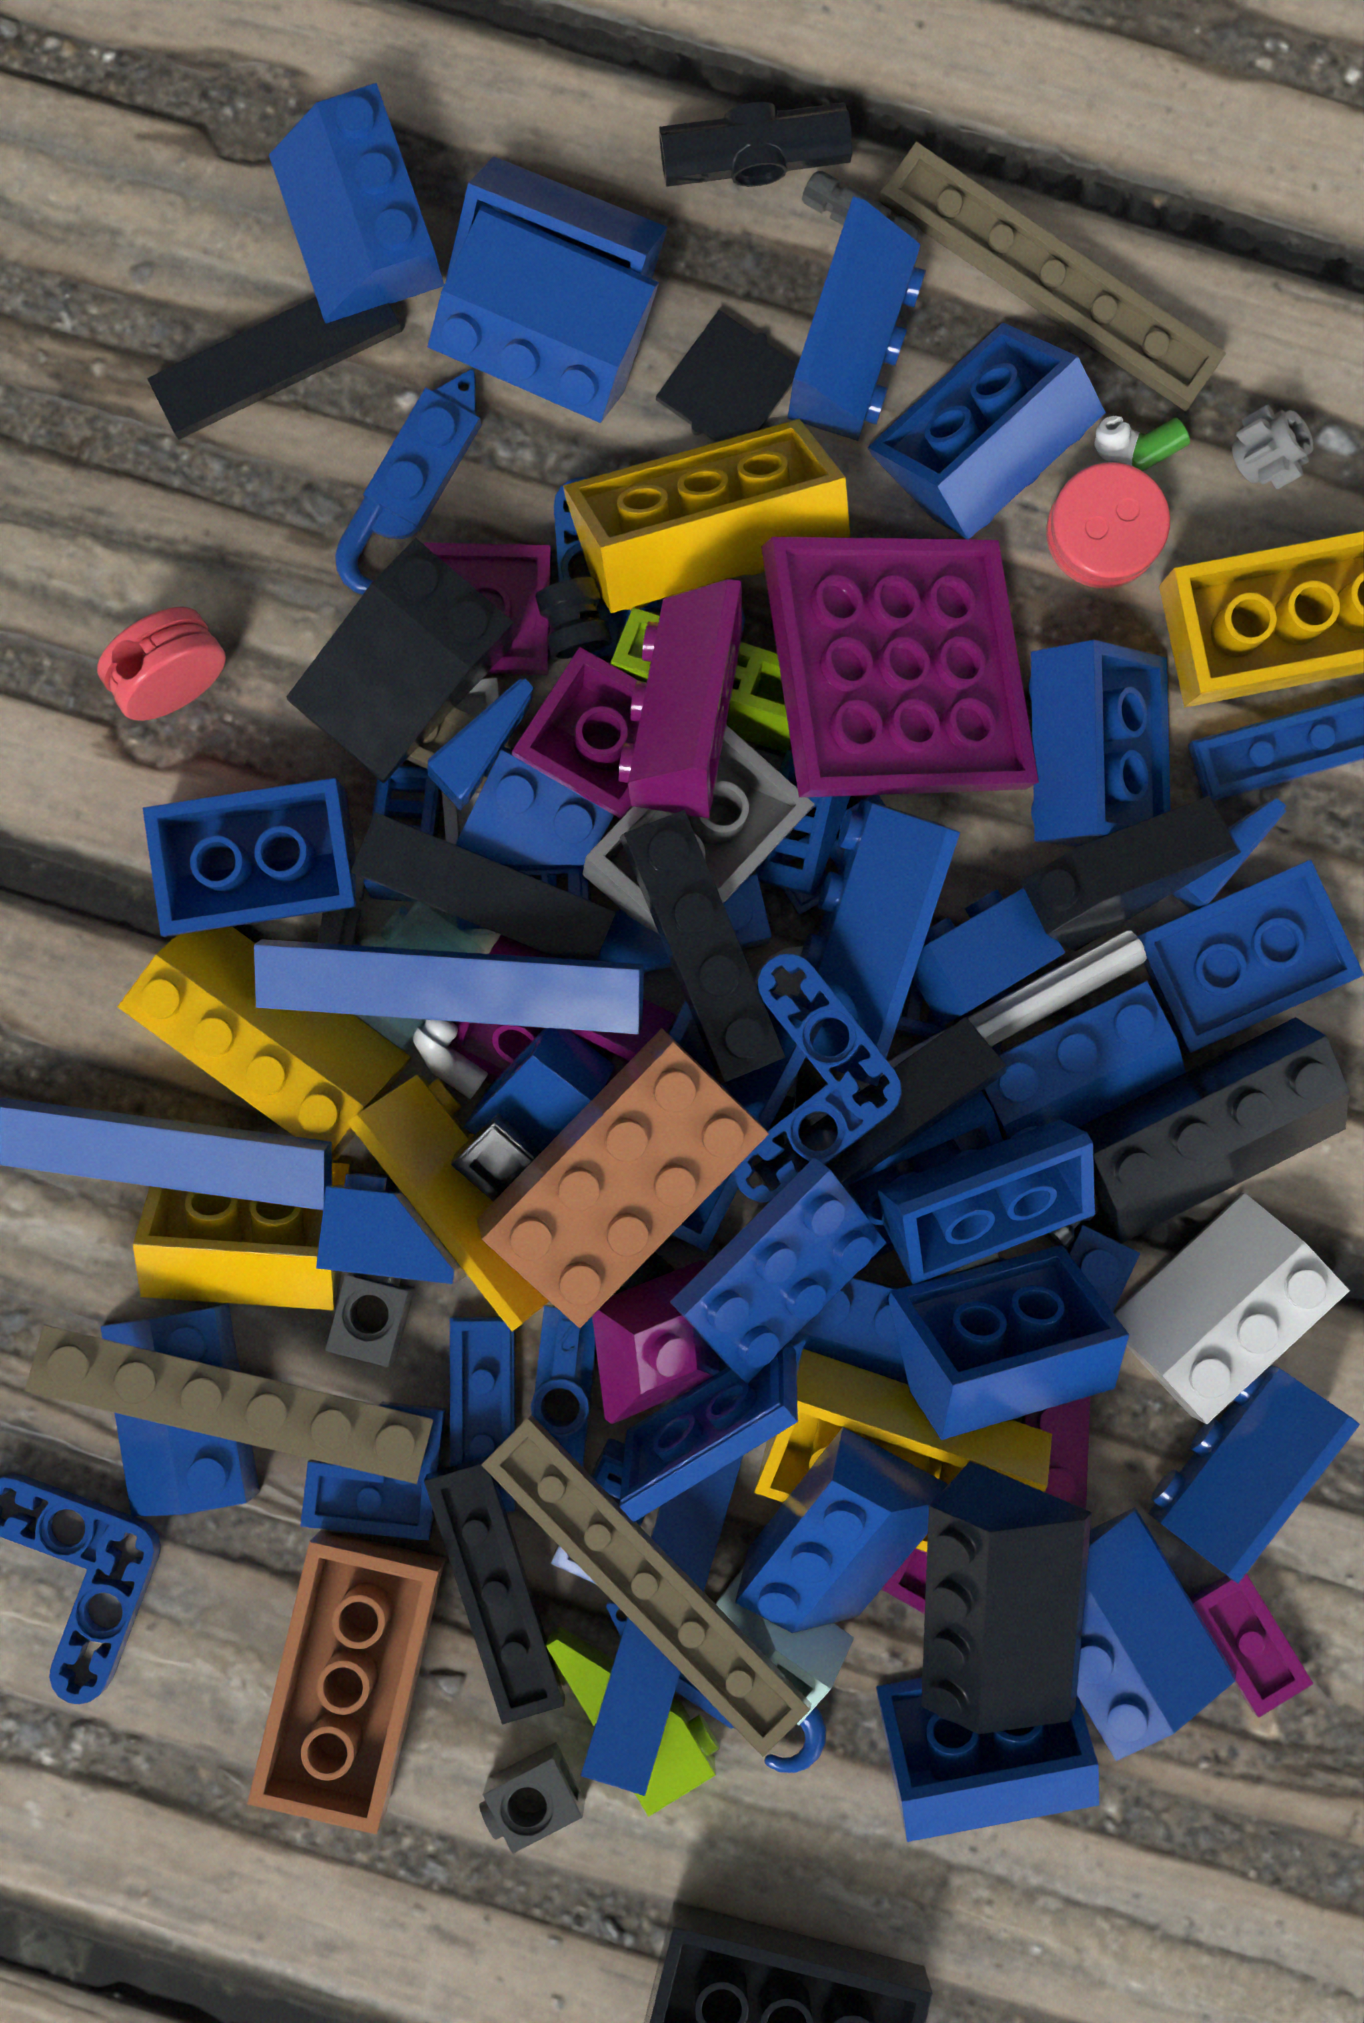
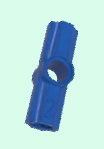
[531,1304,596,1467]

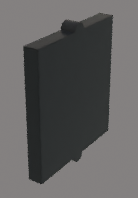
[656,310,798,442]

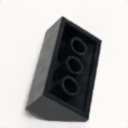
[1078,1017,1350,1244]
[921,1461,1092,1734]

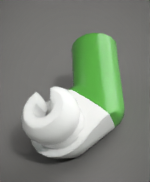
[1094,416,1190,471]

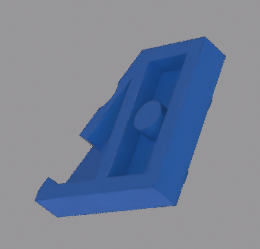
[455,746,614,865]

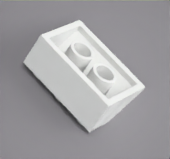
[1113,1193,1350,1424]

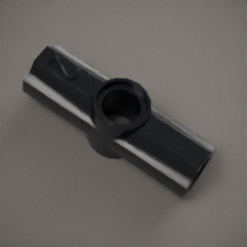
[659,102,852,187]

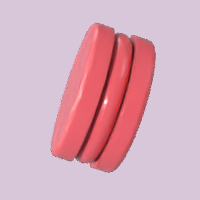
[1046,462,1170,589]
[97,607,226,721]

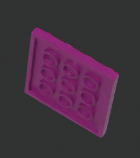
[761,537,1039,798]

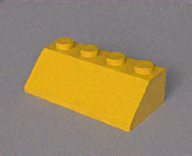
[563,419,850,613]
[117,926,412,1160]
[347,1075,549,1332]

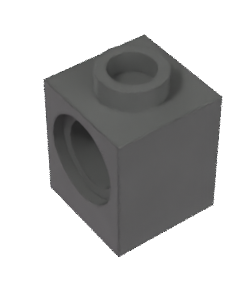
[325,1273,415,1367]
[479,1742,585,1854]

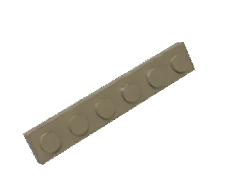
[879,142,1227,411]
[24,1324,434,1484]
[482,1415,812,1757]

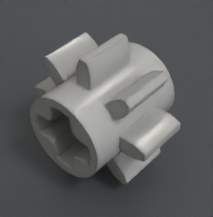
[1232,405,1313,489]

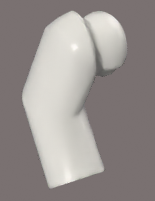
[413,1019,488,1099]

